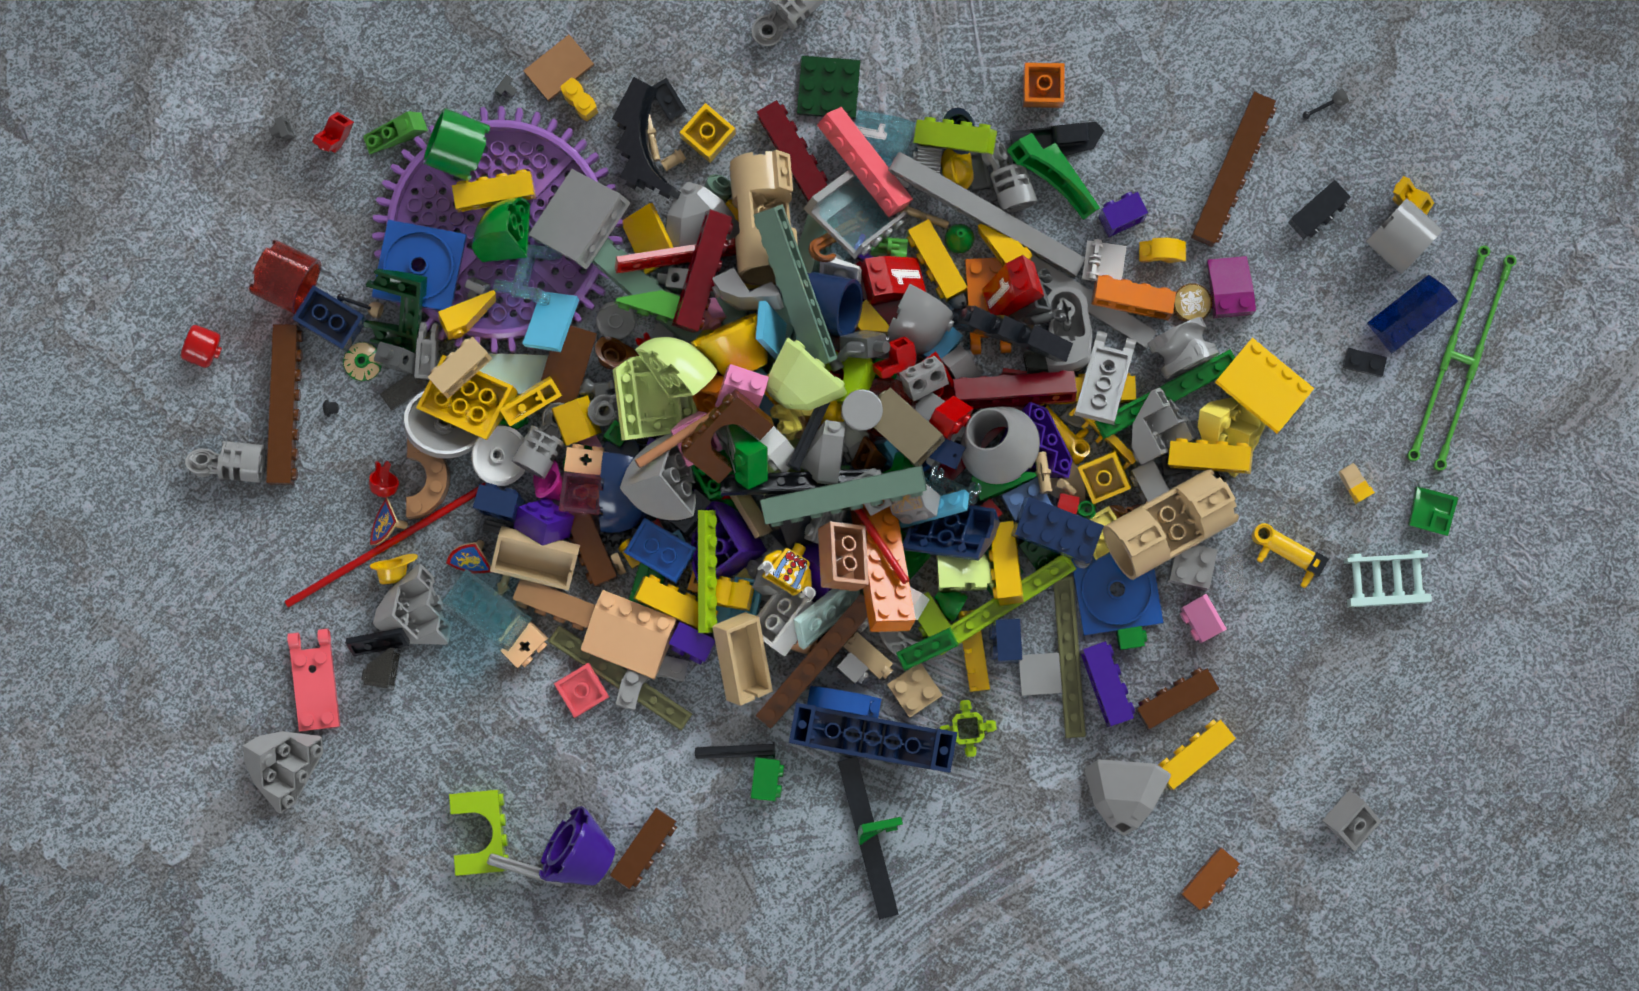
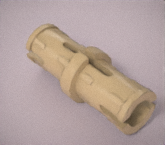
[1035,452,1053,494]

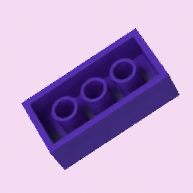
[1079,641,1135,727]

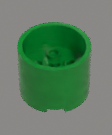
[423,108,490,181]

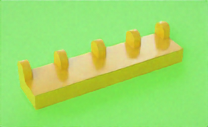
[1068,405,1136,470]
[958,610,990,692]

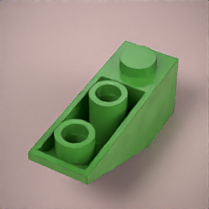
[363,111,428,154]
[614,290,680,323]

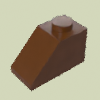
[851,436,887,470]

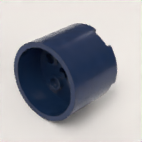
[807,272,863,338]

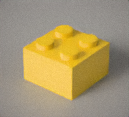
[679,103,736,163]
[1077,450,1131,504]

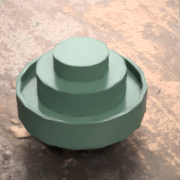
[705,174,732,200]

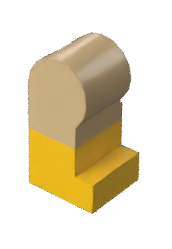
[1339,463,1375,504]

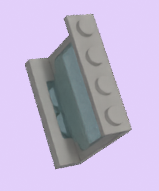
[804,169,907,259]

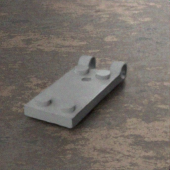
[1075,331,1137,425]

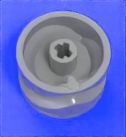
[1147,317,1219,380]

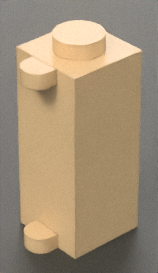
[843,632,893,680]

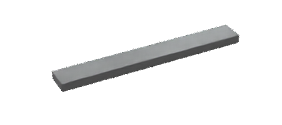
[1031,254,1157,349]

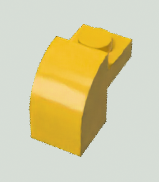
[1392,176,1434,215]
[1139,238,1186,263]

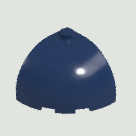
[599,452,648,533]

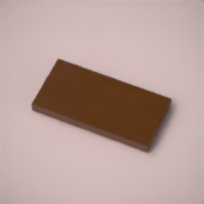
[541,325,597,404]

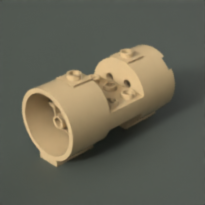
[730,150,798,286]
[1103,469,1239,580]

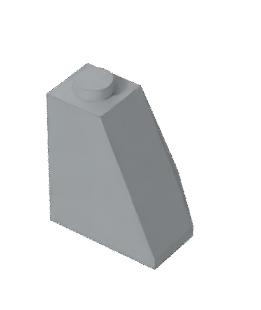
[800,420,846,485]

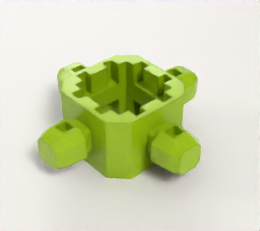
[939,700,997,757]

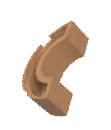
[406,438,450,520]

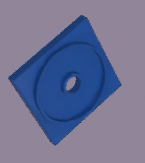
[372,220,467,311]
[1070,552,1164,636]

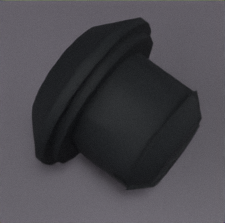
[323,400,339,417]

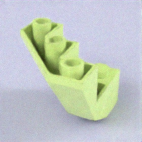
[767,338,847,411]

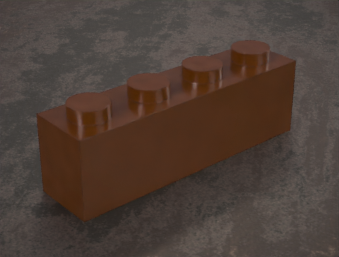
[567,503,618,587]
[1136,667,1219,730]
[610,808,678,889]

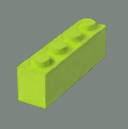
[913,117,997,155]

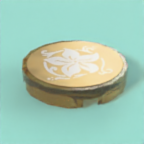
[1174,283,1212,322]

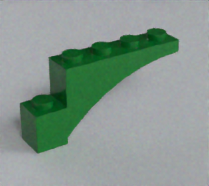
[1007,133,1100,220]

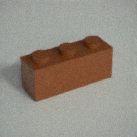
[1179,847,1240,910]

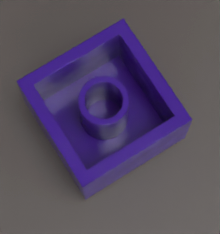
[1098,192,1148,238]
[513,498,574,546]
[669,622,716,665]

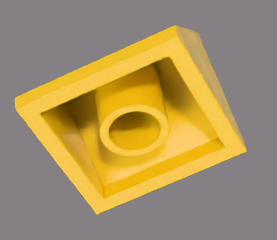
[552,395,602,446]

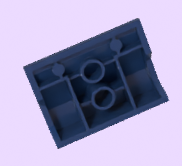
[903,505,1000,561]

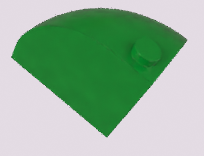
[472,198,530,262]

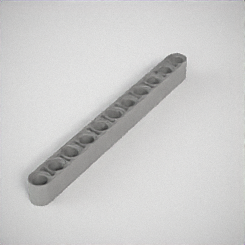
[888,152,1085,277]

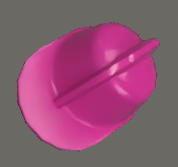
[533,460,565,501]

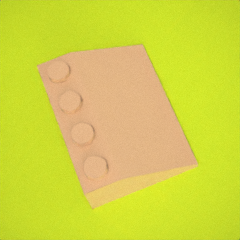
[581,590,678,680]

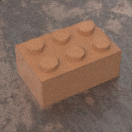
[818,521,869,591]

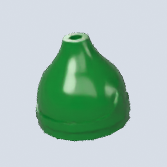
[945,223,975,254]
[934,590,968,622]

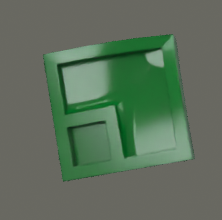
[1408,486,1459,536]
[857,817,903,845]

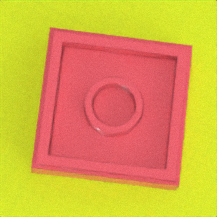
[554,663,609,718]

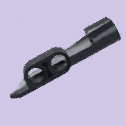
[1010,122,1105,164]

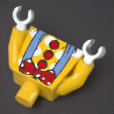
[757,543,816,602]

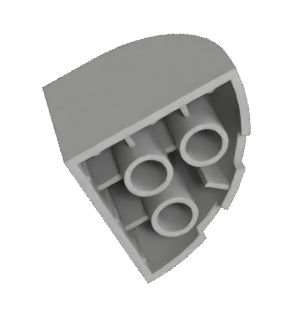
[886,284,954,356]
[620,433,696,520]

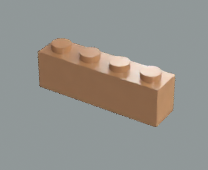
[512,579,596,631]

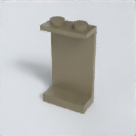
[873,388,945,467]

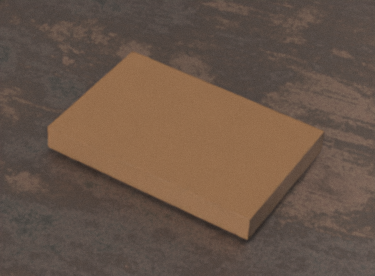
[523,34,594,102]

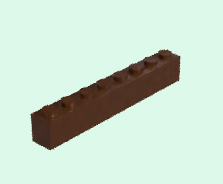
[1191,91,1277,247]
[266,324,303,485]
[756,592,868,729]

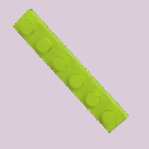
[698,510,717,633]

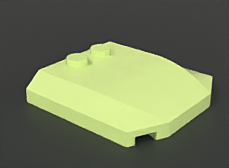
[613,356,697,440]

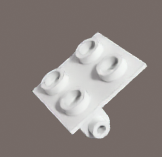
[1082,239,1127,281]

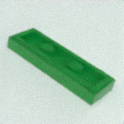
[896,627,959,671]

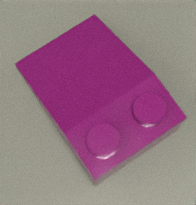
[1207,256,1256,319]

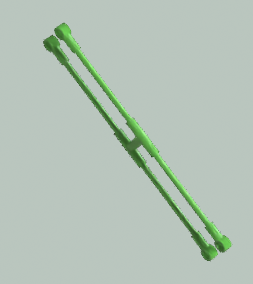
[1407,246,1517,471]

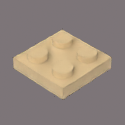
[887,663,943,718]

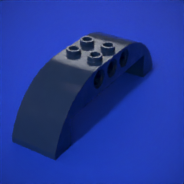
[789,702,958,773]

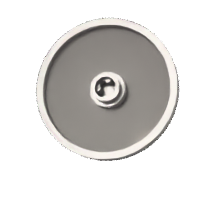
[404,391,478,458]

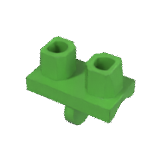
[871,237,908,257]

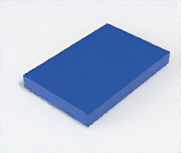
[624,518,697,583]

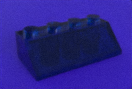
[1367,275,1458,354]

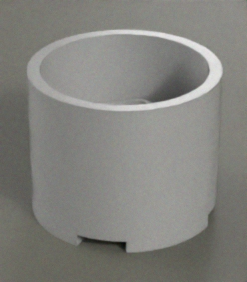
[1366,198,1443,274]

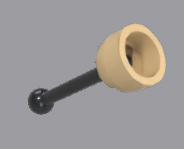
[337,294,384,319]

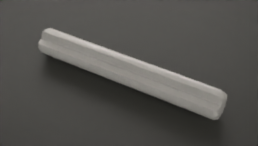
[487,854,564,886]

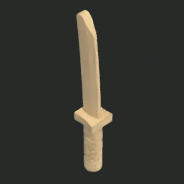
[648,114,660,162]

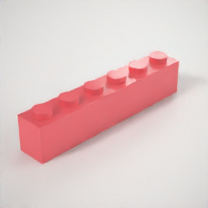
[817,107,913,217]

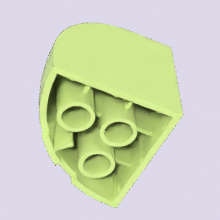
[635,337,717,399]
[936,553,996,592]

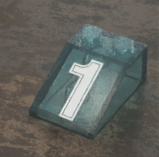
[855,110,916,162]

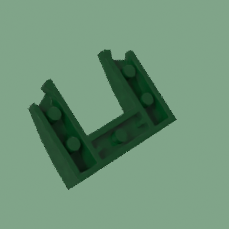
[364,269,427,354]

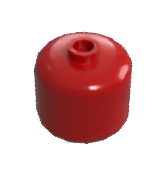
[180,325,222,368]

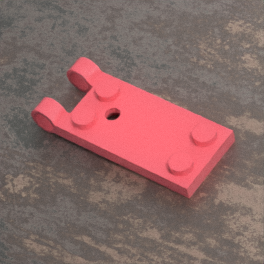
[287,629,341,732]

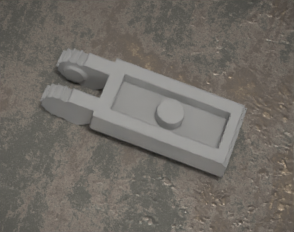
[414,322,439,380]

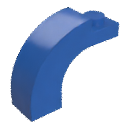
[807,686,881,718]

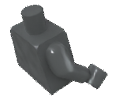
[1009,268,1066,325]
[829,330,890,372]

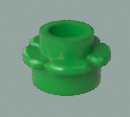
[1077,501,1096,519]

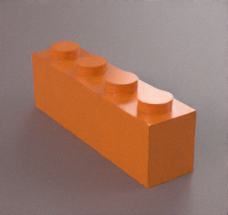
[1091,275,1176,321]

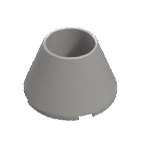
[960,406,1040,484]

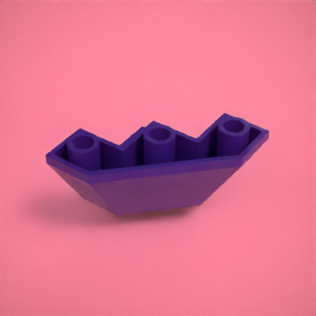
[998,402,1073,479]

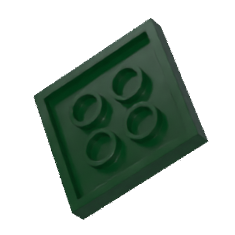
[797,56,860,119]

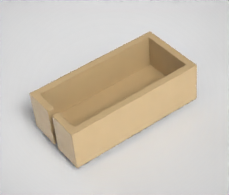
[490,526,580,591]
[712,612,773,706]

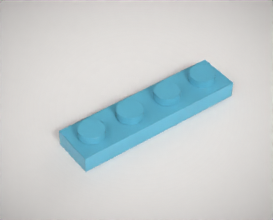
[898,489,969,528]

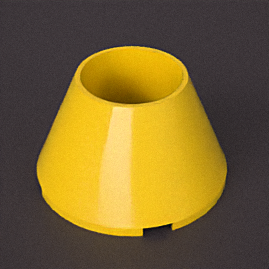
[691,313,768,376]

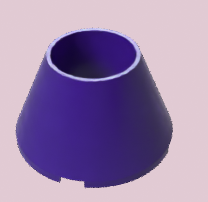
[539,806,615,886]

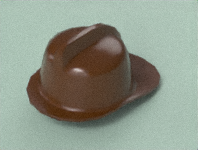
[595,336,639,370]

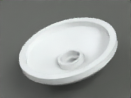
[472,426,525,486]

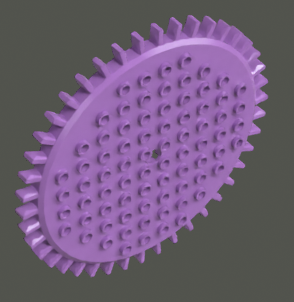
[372,106,623,354]

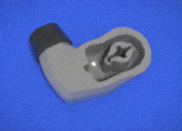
[1023,287,1092,374]

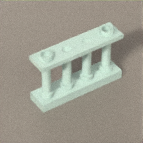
[1344,550,1432,608]

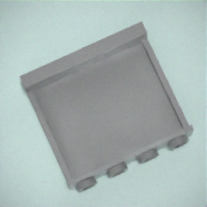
[528,169,630,270]

